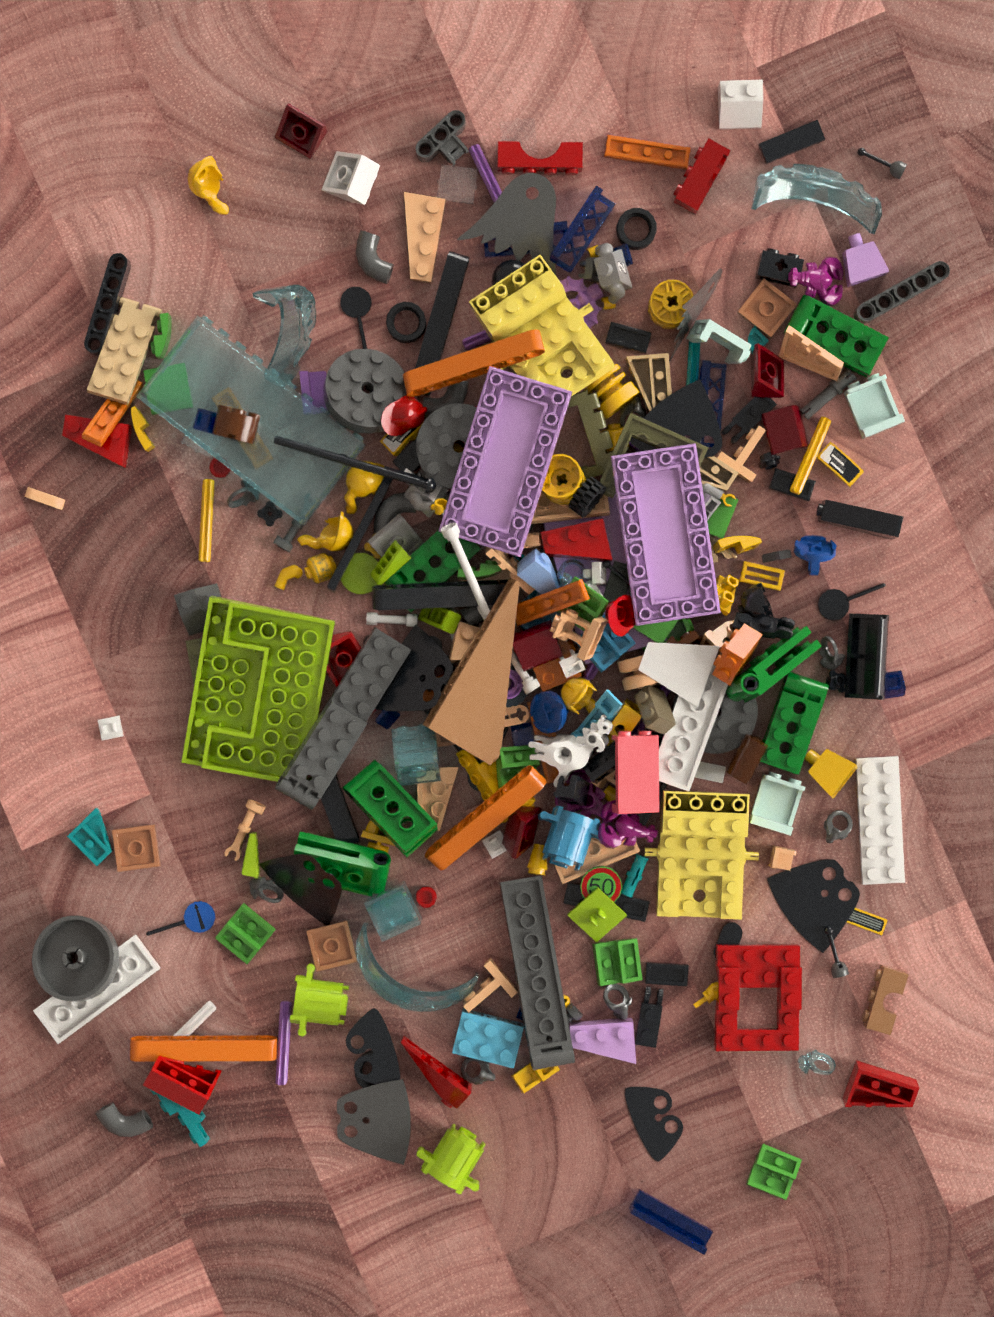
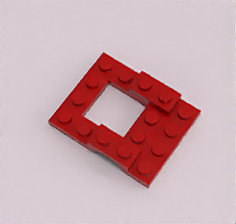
[714,944,802,1051]

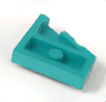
[67,808,113,866]

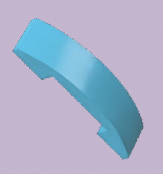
[570,689,623,738]

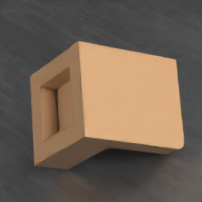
[769,845,796,871]

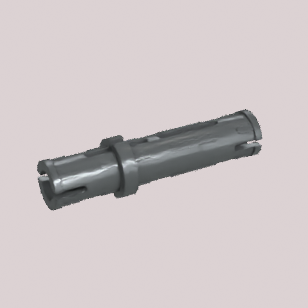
[800,369,857,420]

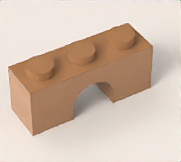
[861,965,909,1035]

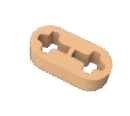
[24,487,66,510]
[504,705,529,727]

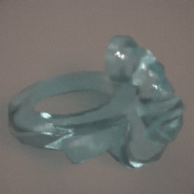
[557,559,585,587]
[798,1050,836,1075]

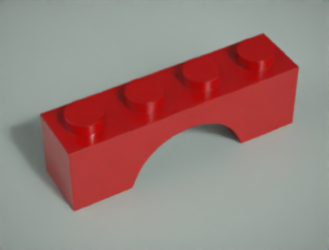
[498,141,583,175]

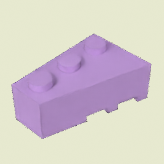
[569,1018,636,1064]

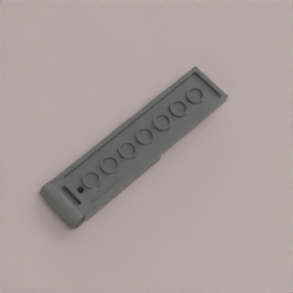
[275,627,411,810]
[499,875,575,1070]

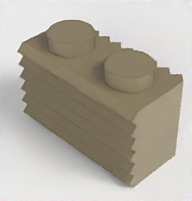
[634,685,676,734]

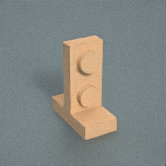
[717,426,766,483]
[463,958,518,1013]

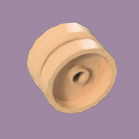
[617,655,658,691]

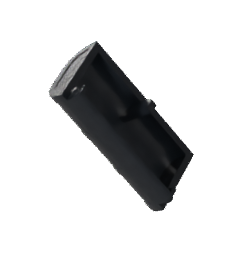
[844,613,889,700]

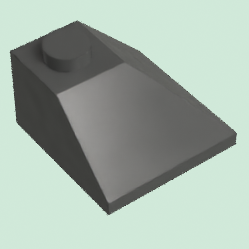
[174,583,222,636]

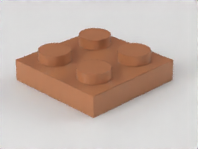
[737,279,797,338]
[112,824,161,872]
[306,920,358,972]

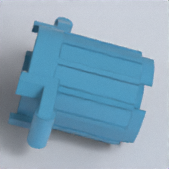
[538,806,600,871]

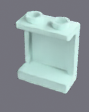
[686,319,752,364]
[844,373,905,439]
[749,771,806,836]

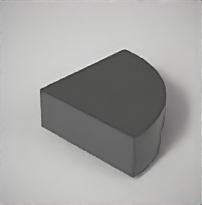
[762,550,792,563]

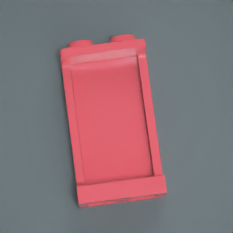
[612,730,659,814]

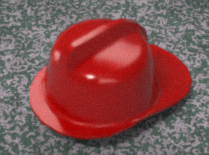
[381,395,428,436]
[605,595,635,637]

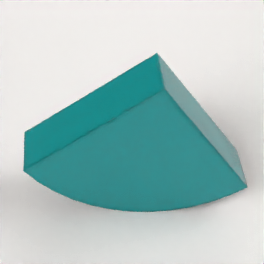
[748,326,769,354]

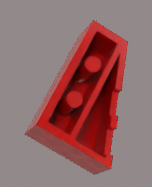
[673,138,731,215]
[62,415,132,468]
[540,518,612,562]
[143,1056,222,1115]
[842,1060,919,1107]

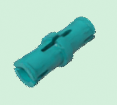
[621,853,649,898]

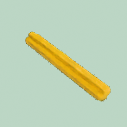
[790,417,831,495]
[198,479,215,562]

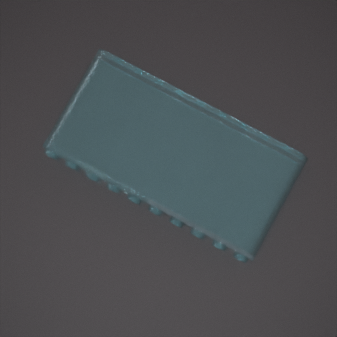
[136,315,366,526]

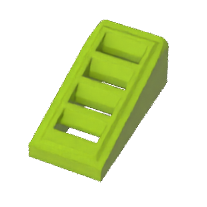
[370,540,411,585]
[418,608,461,634]
[241,832,260,878]

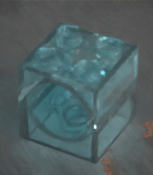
[391,724,441,786]
[364,881,422,942]

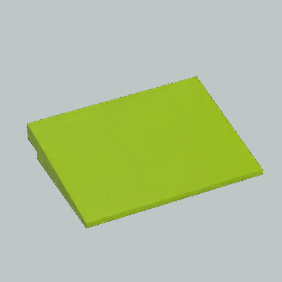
[181,596,335,782]

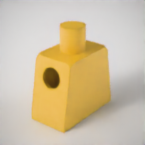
[607,698,642,746]
[805,749,858,799]

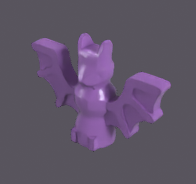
[560,276,603,329]

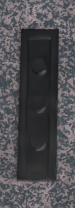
[563,882,650,922]

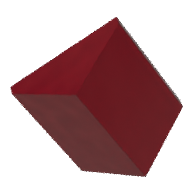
[274,103,327,159]
[751,343,784,398]
[761,405,809,455]
[513,620,563,671]
[502,806,542,859]

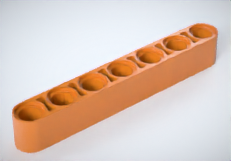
[402,329,545,397]
[425,765,546,871]
[130,1035,277,1062]

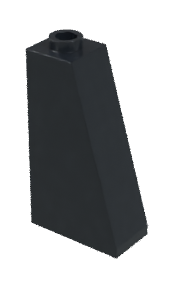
[816,500,904,540]

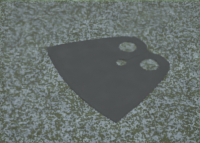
[337,1079,411,1165]

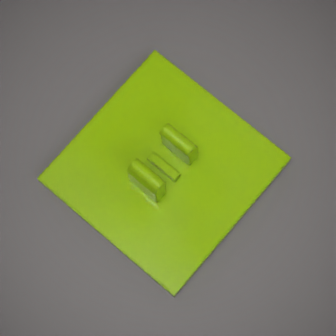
[567,887,627,943]

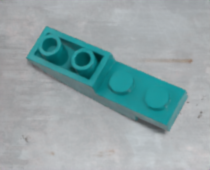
[150,1089,210,1147]

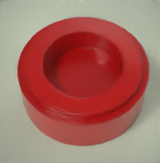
[209,457,231,478]
[416,886,437,908]

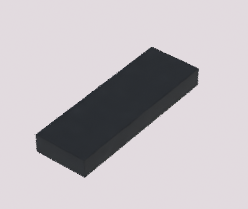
[758,120,825,164]

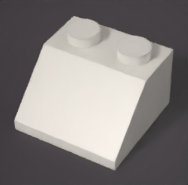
[718,80,763,129]
[322,151,380,205]

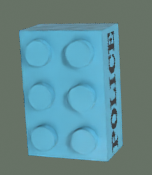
[452,1008,524,1069]

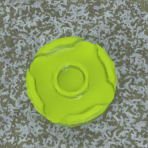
[341,553,378,594]

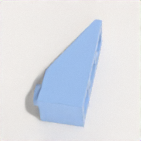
[517,548,561,594]

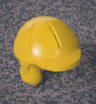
[187,156,229,215]
[344,461,384,514]
[297,511,354,551]
[561,677,597,714]

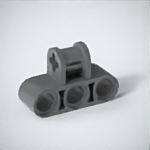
[415,110,469,166]

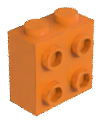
[712,623,762,686]
[533,639,584,692]

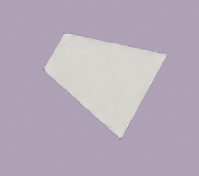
[638,642,720,707]

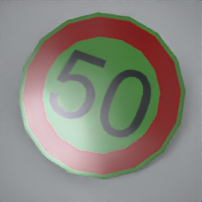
[580,866,622,902]

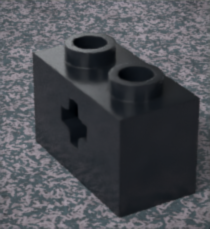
[755,248,804,288]

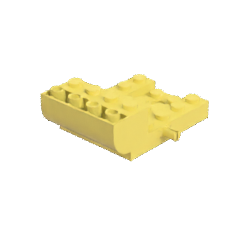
[469,255,615,396]
[644,790,759,920]

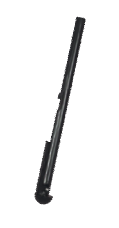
[274,435,436,494]

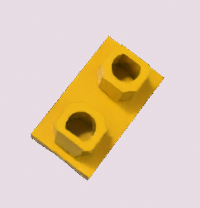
[716,575,739,616]
[361,820,395,853]

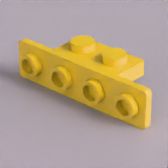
[456,750,508,823]

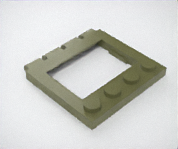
[559,390,614,484]
[600,413,709,499]

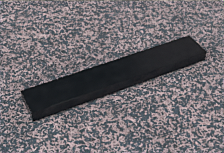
[327,477,393,593]

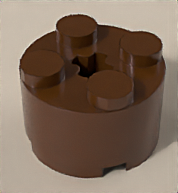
[212,405,261,444]

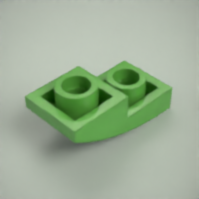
[151,313,172,359]
[457,560,502,580]

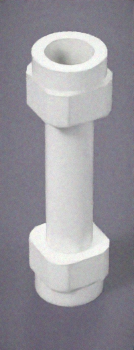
[366,612,418,627]

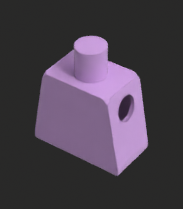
[842,233,889,287]

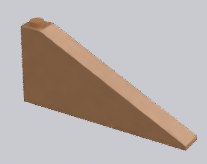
[422,578,520,765]

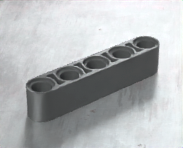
[854,261,950,324]

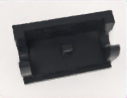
[392,438,421,473]
[583,741,615,784]
[553,775,590,806]

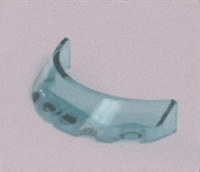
[751,164,882,234]
[253,285,316,388]
[356,922,479,1012]

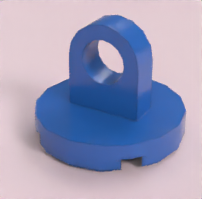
[794,535,837,576]
[530,691,569,734]

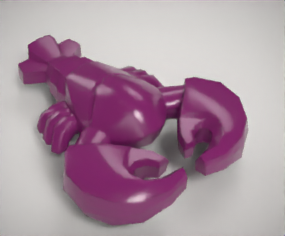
[788,257,844,306]
[555,770,615,825]
[598,800,658,849]

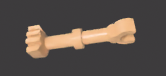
[225,799,266,861]

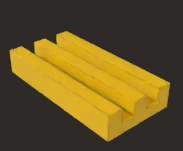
[739,561,785,591]

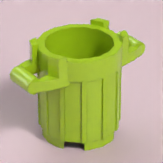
[290,964,349,1037]
[417,1124,485,1194]

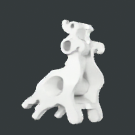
[529,714,613,788]

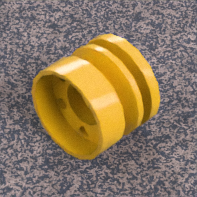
[648,280,694,329]
[584,364,640,420]
[542,454,586,505]

